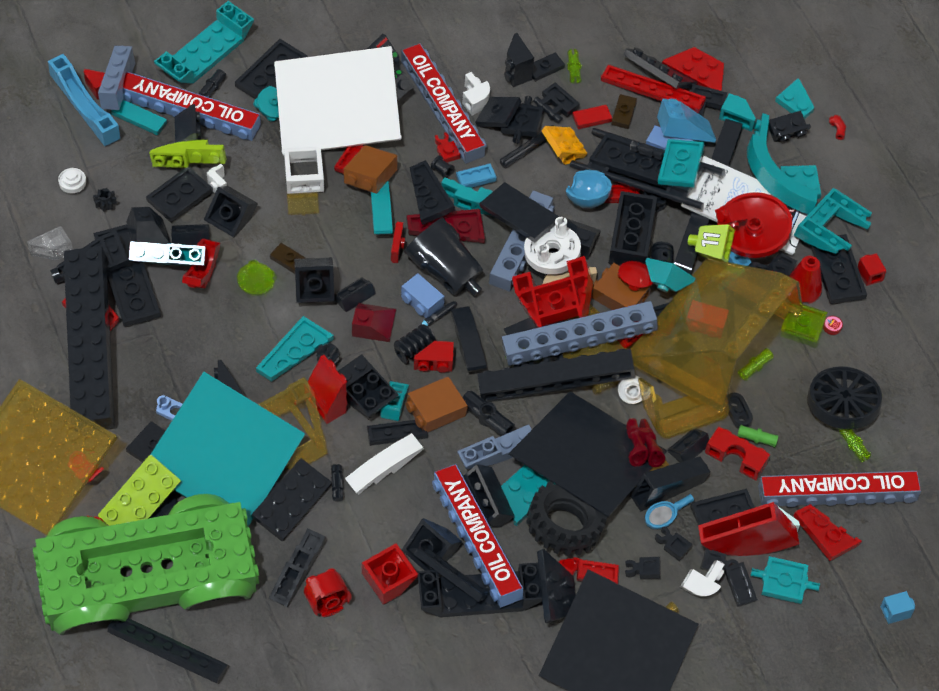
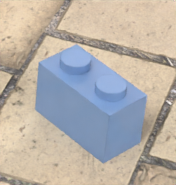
[401,274,444,318]

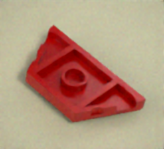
[662,47,724,91]

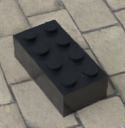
[608,191,657,265]

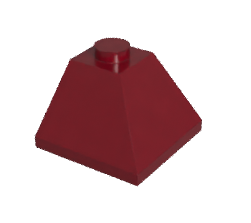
[352,303,396,342]

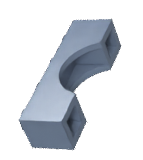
[98,46,135,110]

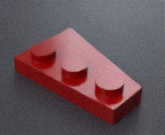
[793,504,862,561]

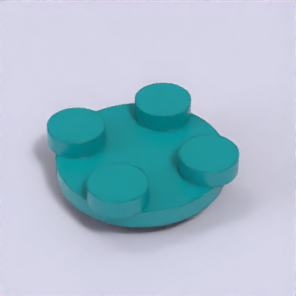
[253,86,279,122]

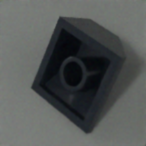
[126,207,171,244]
[566,218,600,260]
[402,518,462,571]

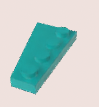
[256,316,334,382]

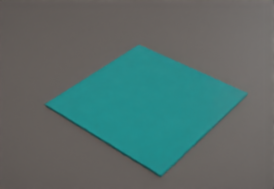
[150,372,305,526]

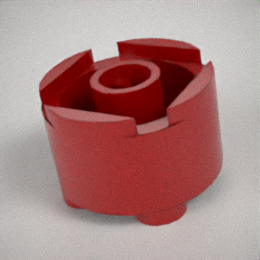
[304,568,351,617]

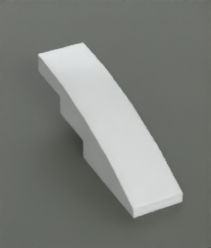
[345,433,424,495]

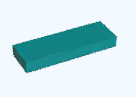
[111,100,167,136]

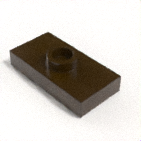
[611,94,637,129]
[270,243,305,274]

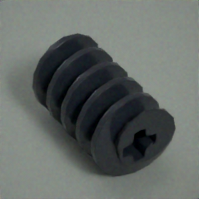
[394,324,436,364]

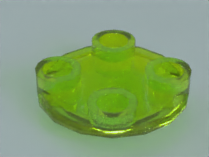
[237,260,275,295]

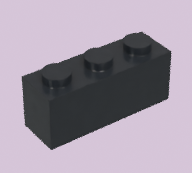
[463,464,514,527]

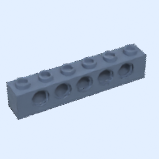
[489,191,555,292]

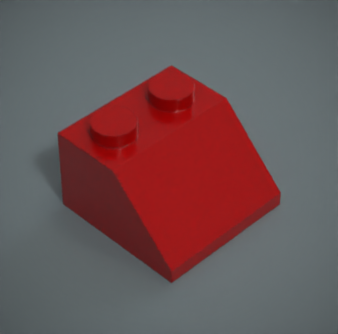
[362,543,418,605]

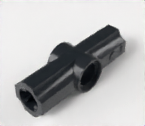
[463,390,515,436]

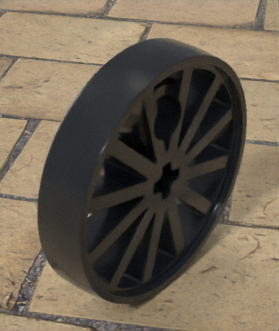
[807,366,882,429]

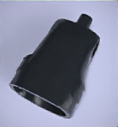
[404,218,483,296]

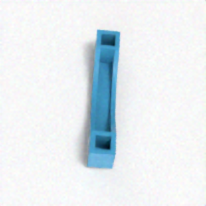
[48,54,120,146]

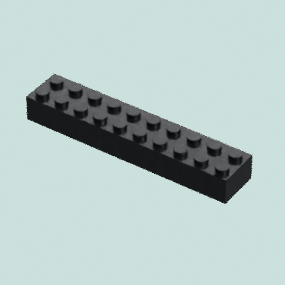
[64,246,115,433]

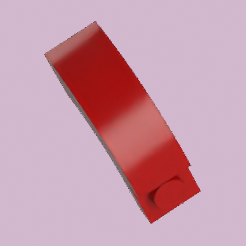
[182,239,221,288]

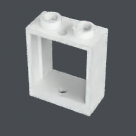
[284,147,324,194]

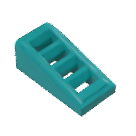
[380,381,409,421]

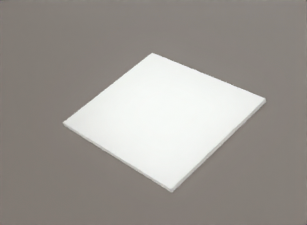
[274,46,402,155]

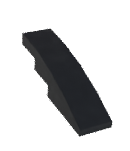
[451,306,486,371]
[269,528,326,607]

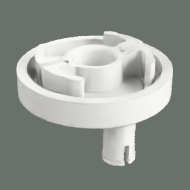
[524,217,581,274]

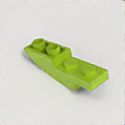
[149,140,227,168]

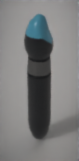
[422,301,457,326]

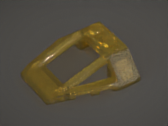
[258,377,327,470]

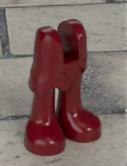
[626,418,665,467]

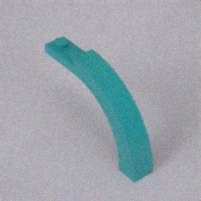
[747,113,818,214]

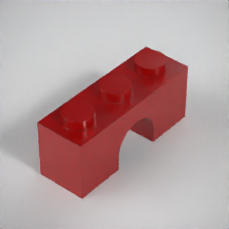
[705,426,770,481]

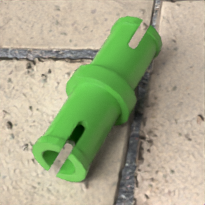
[737,425,778,447]

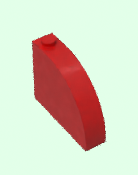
[698,502,800,556]

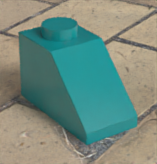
[719,93,756,132]

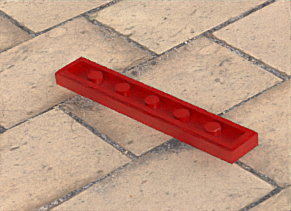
[601,65,706,113]

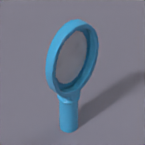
[645,494,694,529]

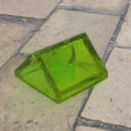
[780,300,828,343]

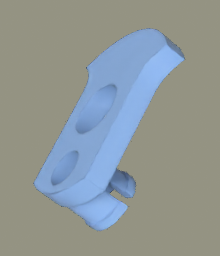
[156,395,183,421]

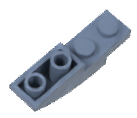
[457,425,532,469]

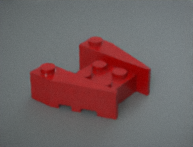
[512,256,593,328]

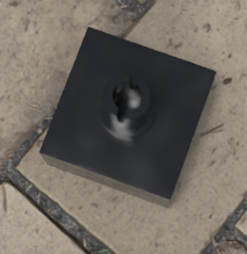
[294,257,335,303]

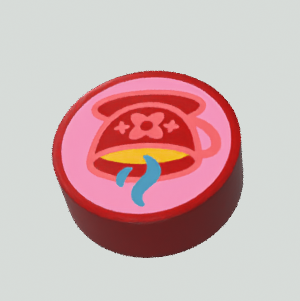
[823,316,843,335]

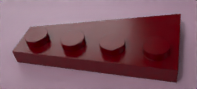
[406,209,485,243]

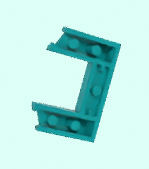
[794,187,872,254]

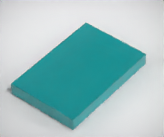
[658,139,704,188]

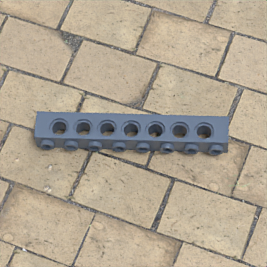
[502,301,657,366]

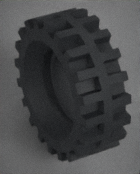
[526,481,607,556]

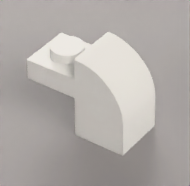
[462,72,490,115]
[680,560,724,596]

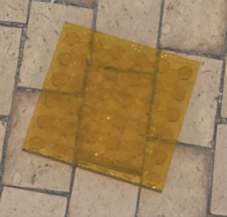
[0,379,118,536]

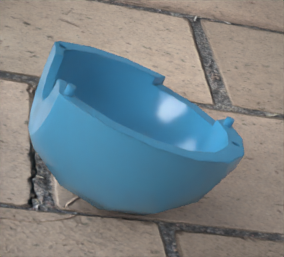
[566,170,612,208]

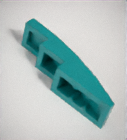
[371,181,393,234]

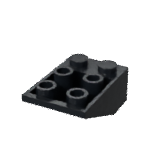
[338,354,399,418]

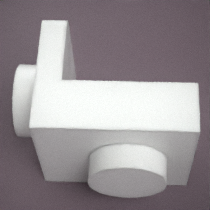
[207,164,227,193]

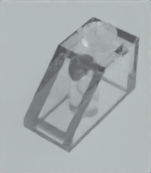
[27,226,73,261]

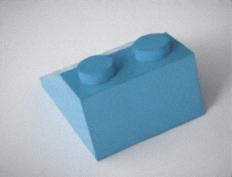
[657,98,716,142]

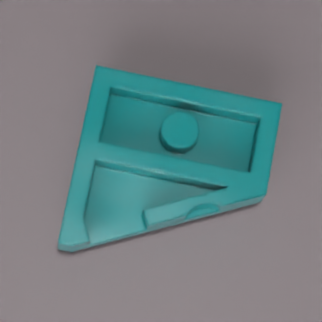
[775,79,815,120]

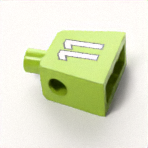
[688,224,735,264]

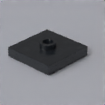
[475,97,522,127]
[126,421,166,463]

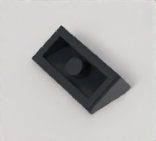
[171,224,209,245]
[334,277,376,312]
[667,428,710,462]

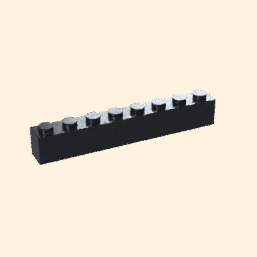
[477,349,635,402]

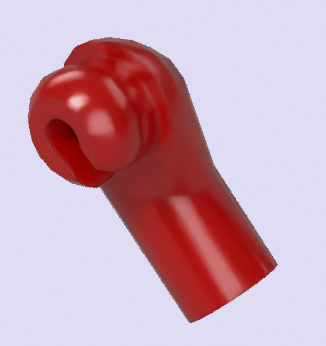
[829,115,846,140]

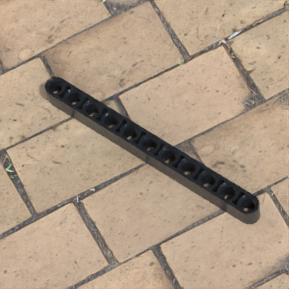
[674,119,743,275]

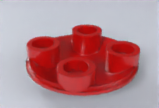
[617,261,653,291]

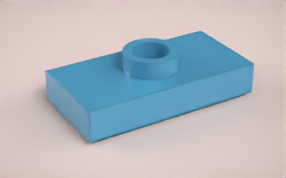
[456,163,497,188]

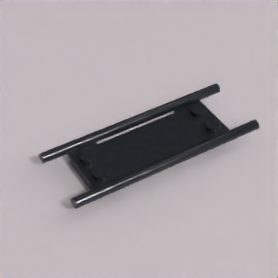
[570,128,725,210]

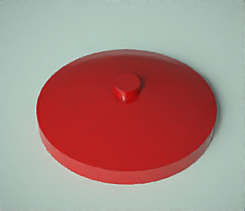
[717,192,792,258]

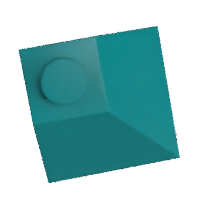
[645,258,696,292]

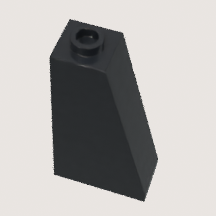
[631,456,711,512]

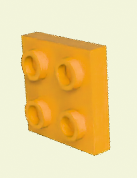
[542,126,588,165]

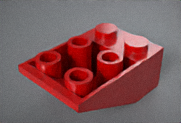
[305,355,347,424]

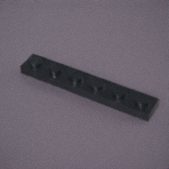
[107,618,228,683]

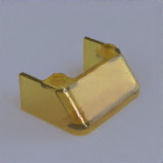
[638,355,729,438]

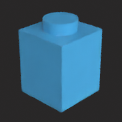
[880,591,915,624]

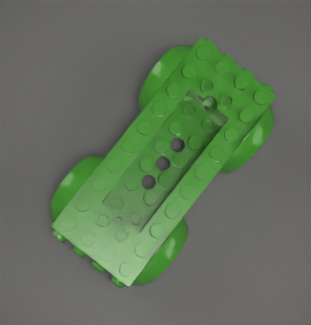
[33,494,259,635]

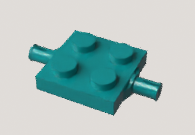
[750,556,820,604]

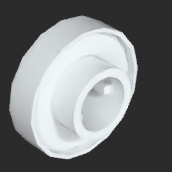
[58,168,86,193]
[618,375,647,404]

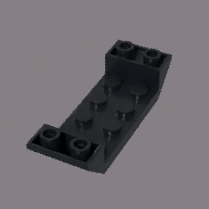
[417,562,542,618]

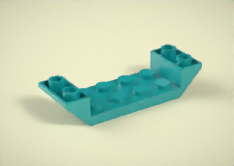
[154,1,254,83]

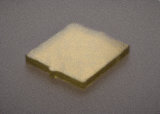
[287,192,319,216]

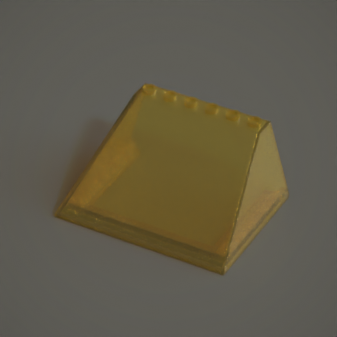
[631,258,803,413]

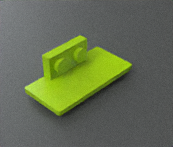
[98,455,181,526]

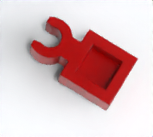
[435,132,460,163]

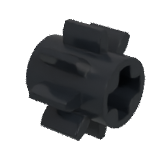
[93,188,117,211]
[316,343,340,365]

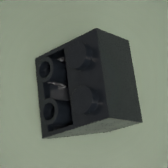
[174,104,201,143]

